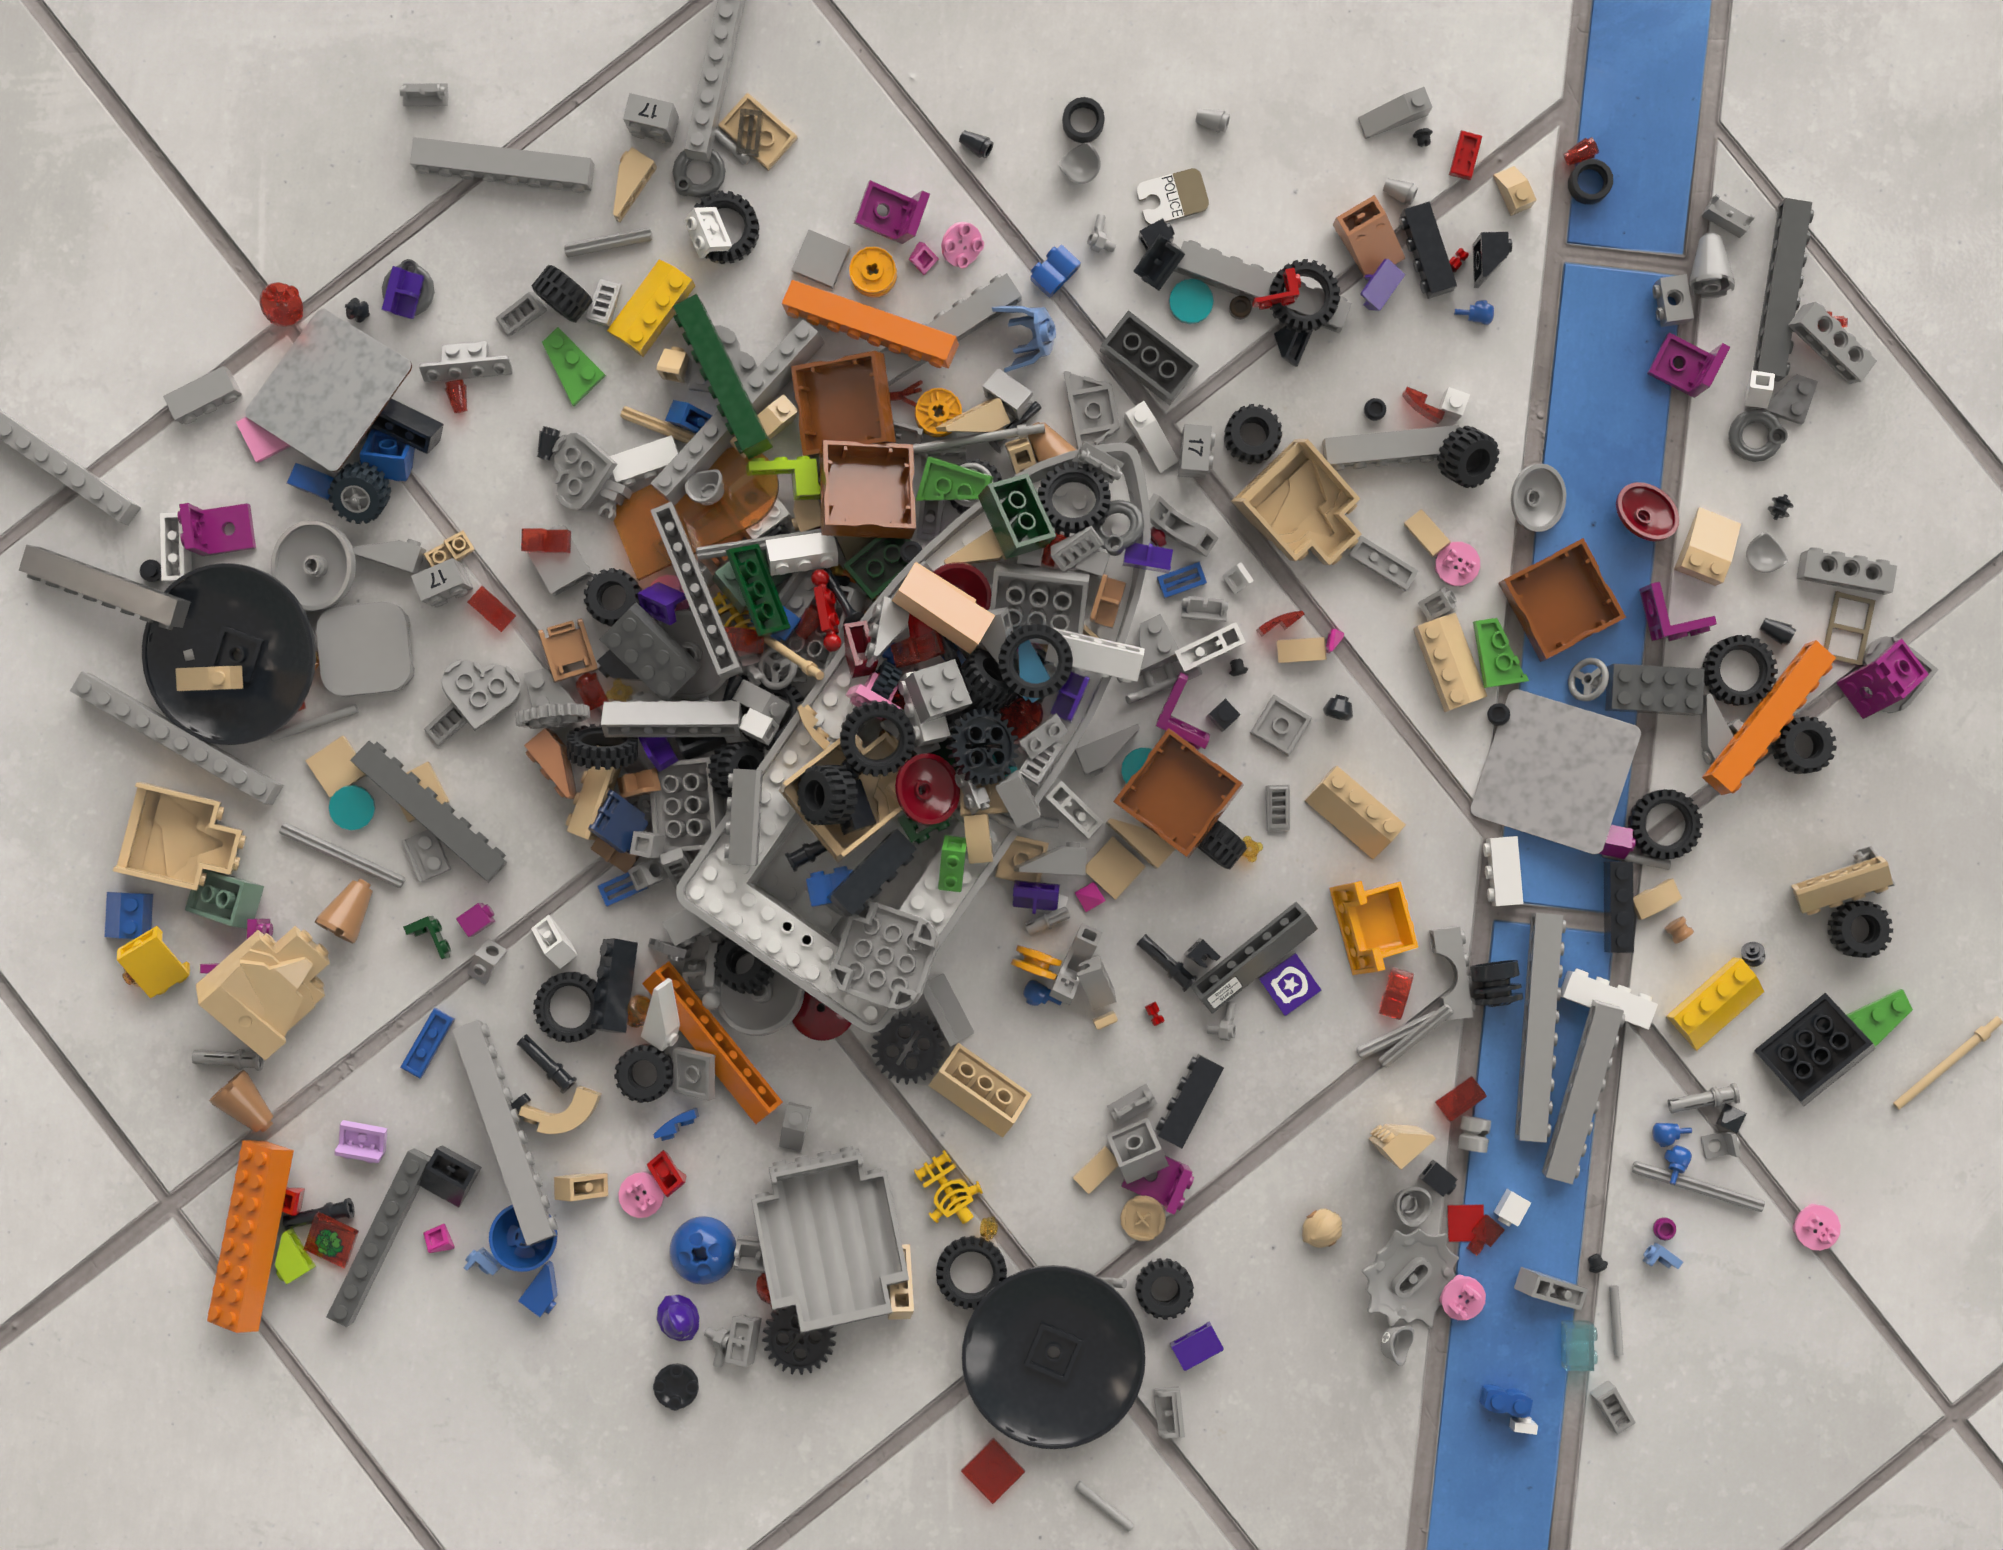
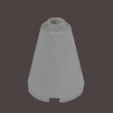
[1688,232,1735,299]

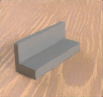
[923,973,974,1047]

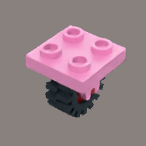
[845,660,902,720]

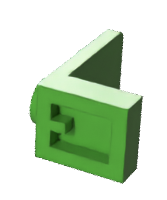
[938,835,967,892]

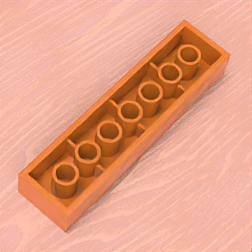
[207,1140,294,1333]

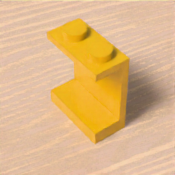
[117,926,190,999]

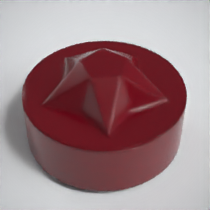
[1150,526,1167,547]

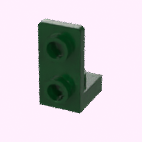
[897,813,952,845]
[403,916,451,959]

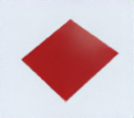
[1447,1204,1485,1242]

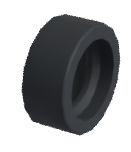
[1062,97,1105,143]
[1568,159,1613,205]

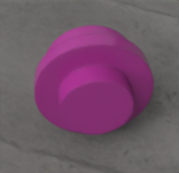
[1653,1217,1676,1241]

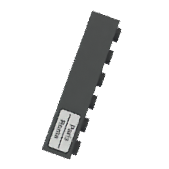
[1190,902,1318,1014]

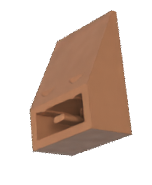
[1333,195,1405,277]
[524,728,577,799]

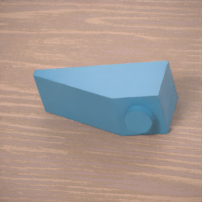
[1018,640,1051,703]

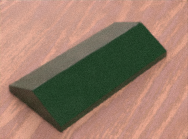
[726,544,791,637]

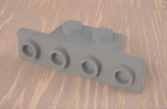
[419,341,513,382]

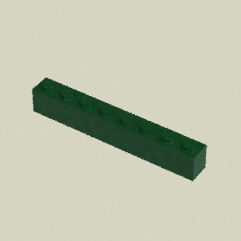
[673,294,773,459]

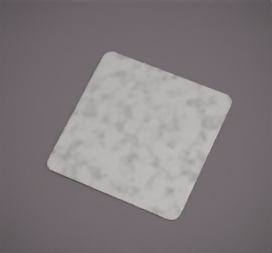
[245,309,412,472]
[1471,689,1641,854]

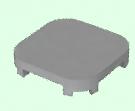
[316,601,415,697]
[829,901,939,1010]

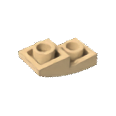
[424,530,475,567]
[1277,637,1327,663]
[797,705,830,750]
[964,814,993,864]
[1633,878,1682,920]

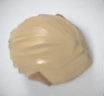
[1302,1208,1342,1248]

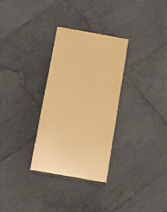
[1404,509,1451,557]
[1092,1011,1118,1030]
[1073,1146,1119,1194]

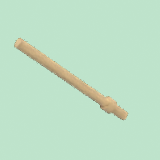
[756,633,824,680]
[1893,1016,2003,1110]

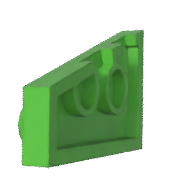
[542,327,606,406]
[916,457,993,501]
[1473,618,1529,688]

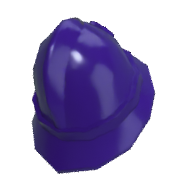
[657,1294,700,1341]

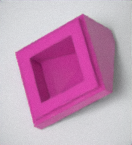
[909,242,939,275]
[1326,629,1344,653]
[1075,881,1106,912]
[423,1224,455,1253]

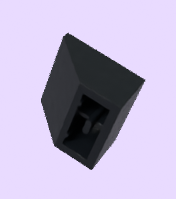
[419,1145,482,1208]

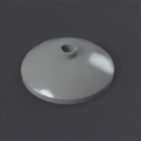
[1511,464,1566,532]

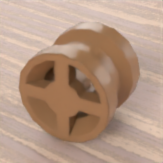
[1664,916,1694,944]

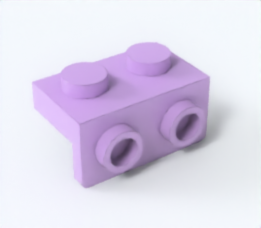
[335,1120,387,1163]

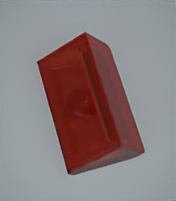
[1435,1076,1487,1122]

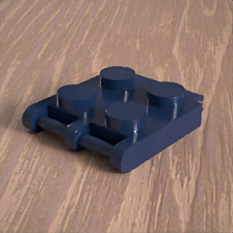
[588,790,648,854]

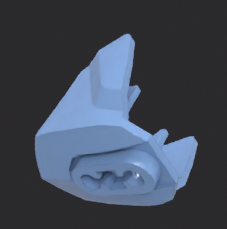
[992,306,1056,373]

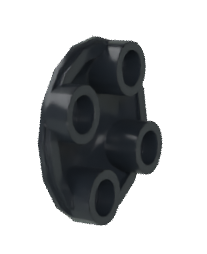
[653,1363,699,1411]

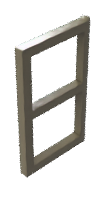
[1824,591,1876,666]

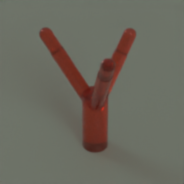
[889,380,923,407]

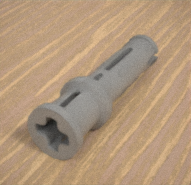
[192,1049,265,1071]
[1667,1083,1740,1114]

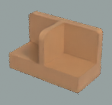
[1090,574,1126,629]
[617,768,661,800]
[591,837,640,873]

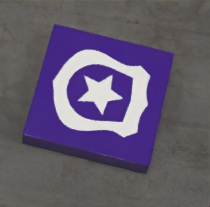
[1258,953,1322,1016]

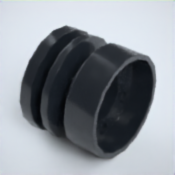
[1470,960,1523,1007]

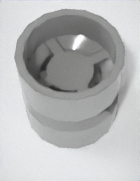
[1457,1116,1491,1153]

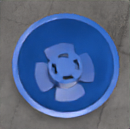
[489,1205,558,1272]
[669,1216,736,1285]

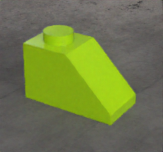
[275,1228,316,1285]

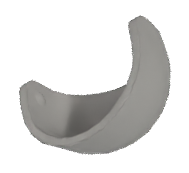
[1059,143,1101,184]
[1746,532,1788,573]

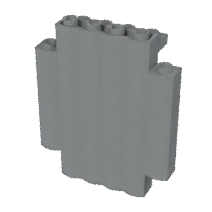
[751,1146,909,1333]

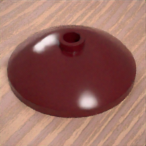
[1616,482,1679,542]
[933,562,992,610]
[895,753,960,825]
[792,991,852,1041]

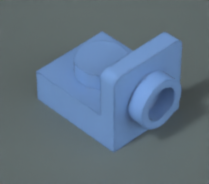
[1643,1242,1683,1269]
[464,1247,502,1276]

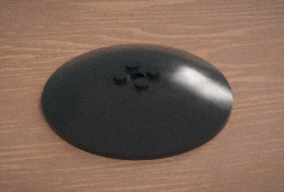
[142,563,316,745]
[962,1265,1146,1449]

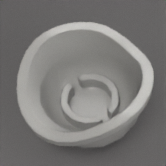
[685,469,724,505]
[1393,1187,1433,1227]
[1381,1326,1414,1366]

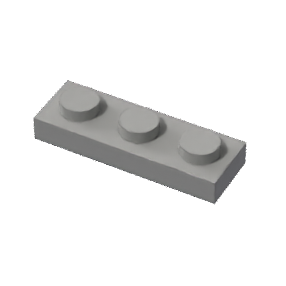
[1348,536,1418,591]

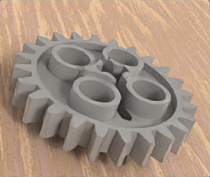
[515,703,590,729]

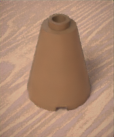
[1028,422,1077,463]
[315,879,373,944]
[209,1070,274,1132]

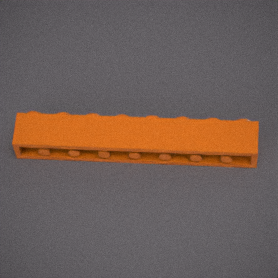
[782,280,959,369]
[1702,640,1836,795]
[642,961,783,1124]

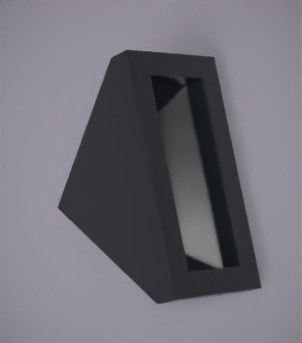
[1274,326,1313,367]

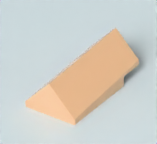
[892,562,995,654]

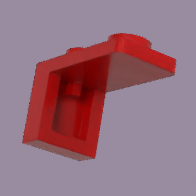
[1252,268,1301,310]

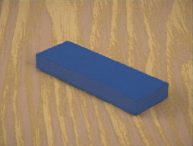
[400,1008,455,1079]

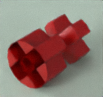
[1449,248,1469,272]
[1145,1002,1165,1026]

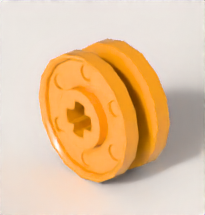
[849,247,897,298]
[915,388,962,438]
[1011,945,1062,980]

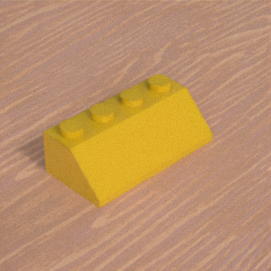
[607,259,695,357]
[1666,957,1764,1051]

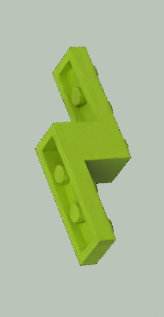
[746,456,820,500]

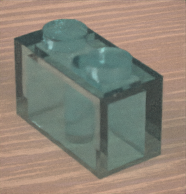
[1561,1320,1598,1371]

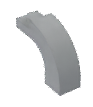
[1149,494,1218,557]
[1049,923,1102,1005]

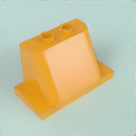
[1329,881,1418,975]

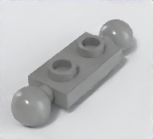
[702,930,727,1010]

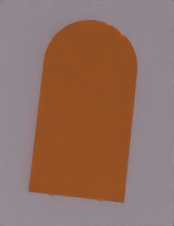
[613,447,779,581]

